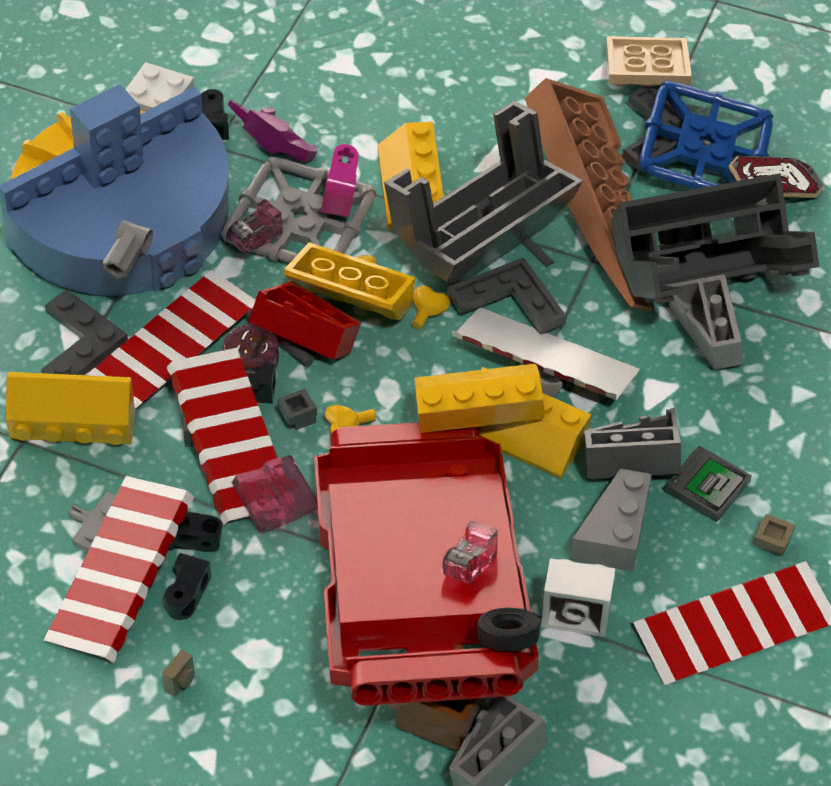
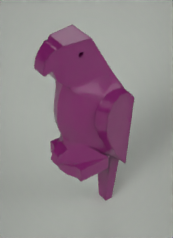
[228,100,318,162]

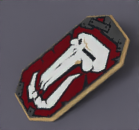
[729,156,824,198]

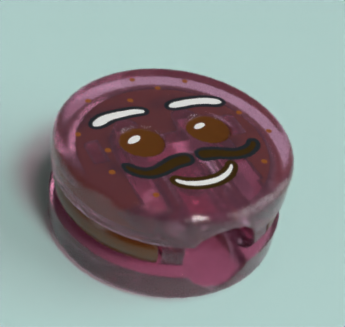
[223,324,279,370]

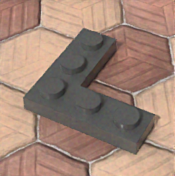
[622,86,683,173]
[447,257,567,334]
[41,289,128,375]

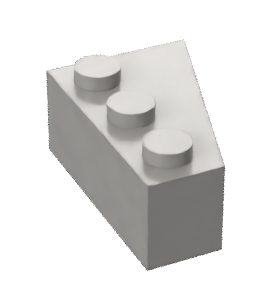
[667,274,743,369]
[571,468,651,572]
[449,696,548,786]

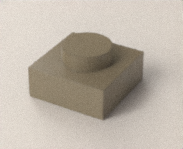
[753,514,795,555]
[162,649,195,697]

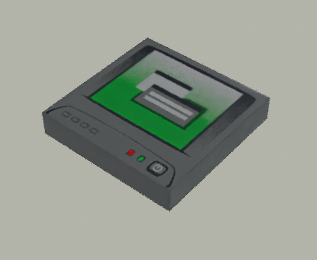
[665,445,752,522]

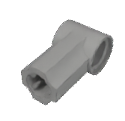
[103,220,153,279]

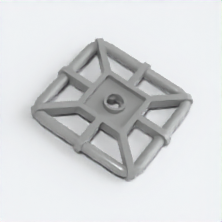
[221,156,376,263]

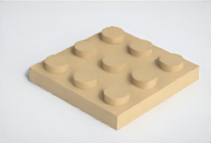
[606,36,692,87]

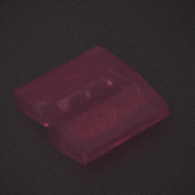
[231,455,318,534]

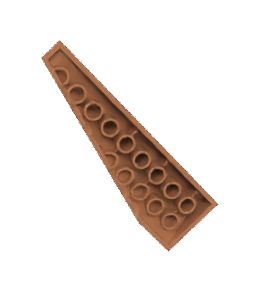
[524,78,654,312]

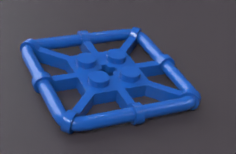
[639,80,773,190]

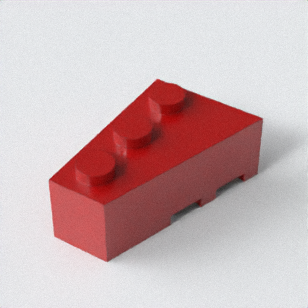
[248,281,361,359]

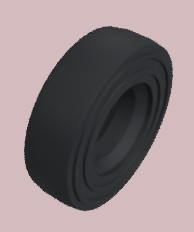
[477,607,540,652]

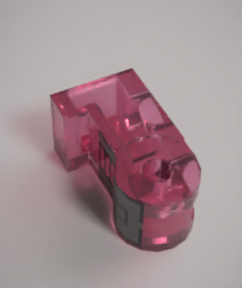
[226,199,283,254]
[441,520,498,584]

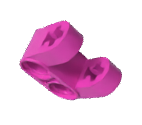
[321,144,359,218]

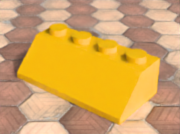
[378,121,444,229]
[284,243,416,320]
[414,364,544,433]
[479,367,591,479]
[6,372,136,445]

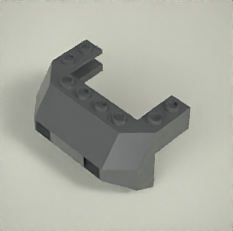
[384,101,583,283]
[611,173,820,303]

